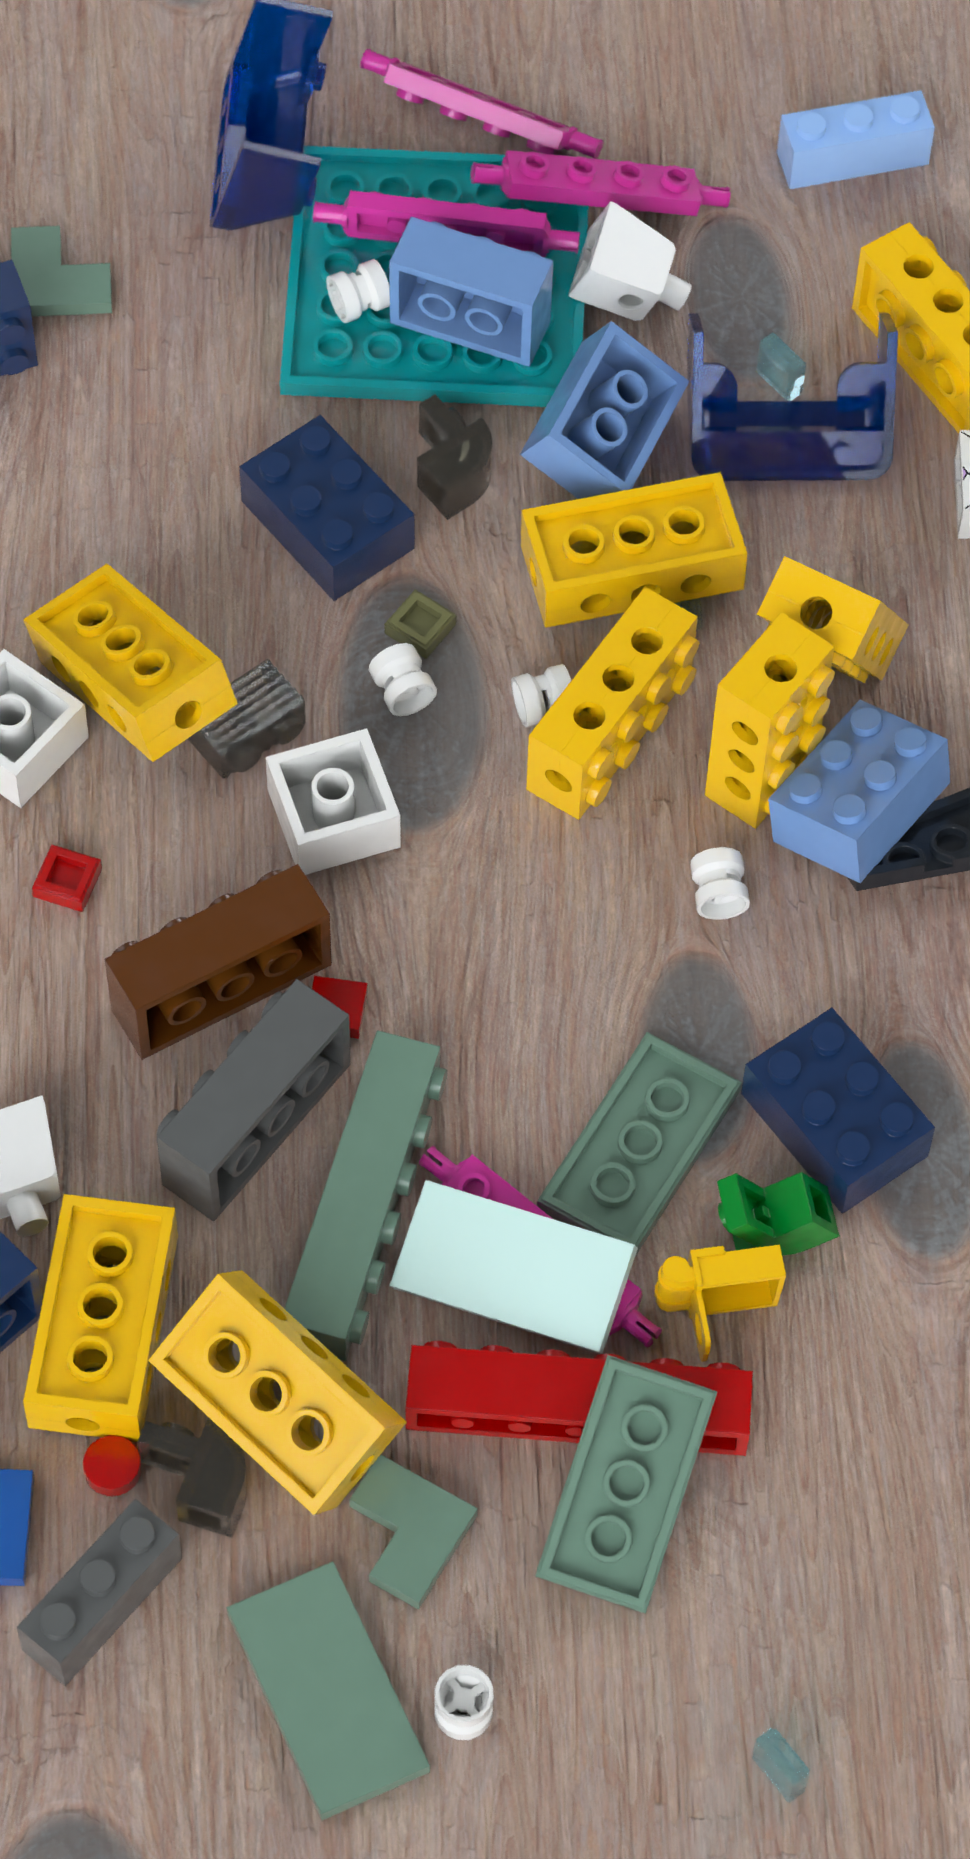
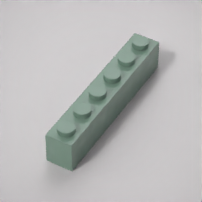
[284,1030,448,1361]

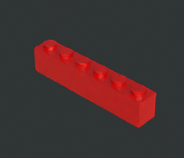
[405,1341,753,1456]

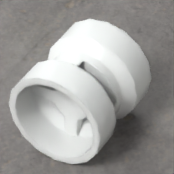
[326,259,390,323]
[369,643,437,716]
[511,664,571,727]
[690,847,750,920]
[435,1665,493,1740]

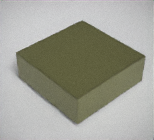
[384,589,457,659]

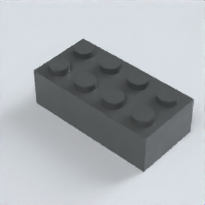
[156,979,350,1222]

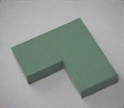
[11,226,112,316]
[349,1454,478,1610]

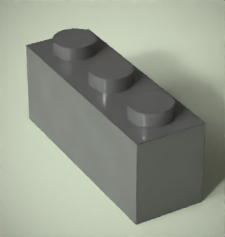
[17,1499,182,1686]

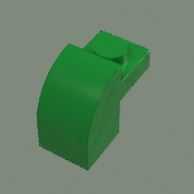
[717,1172,840,1256]

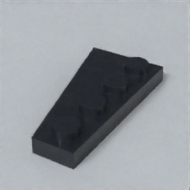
[847,787,970,891]

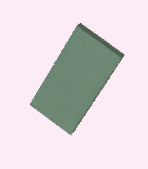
[537,1032,742,1257]
[535,1355,718,1614]
[226,1561,430,1820]

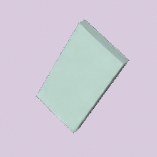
[389,1180,638,1354]

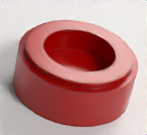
[83,1435,142,1496]

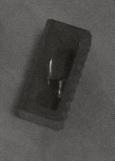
[188,659,306,779]

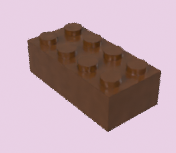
[105,864,332,1060]

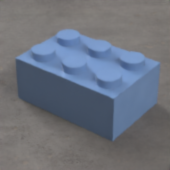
[389,216,553,367]
[520,321,689,499]
[768,700,950,883]

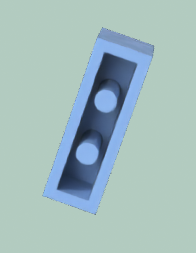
[777,90,935,190]

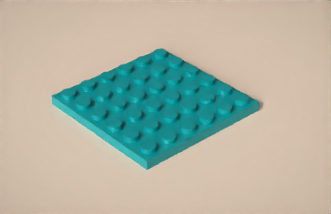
[280,145,589,407]

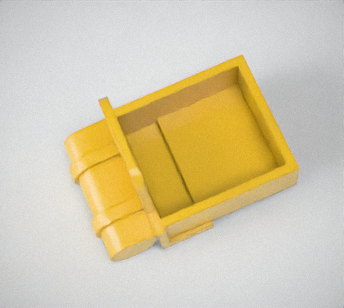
[654,1245,786,1362]

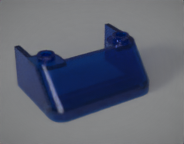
[210,0,333,231]
[687,313,898,481]

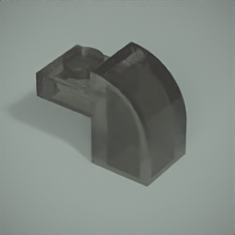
[417,394,492,520]
[138,1418,248,1538]

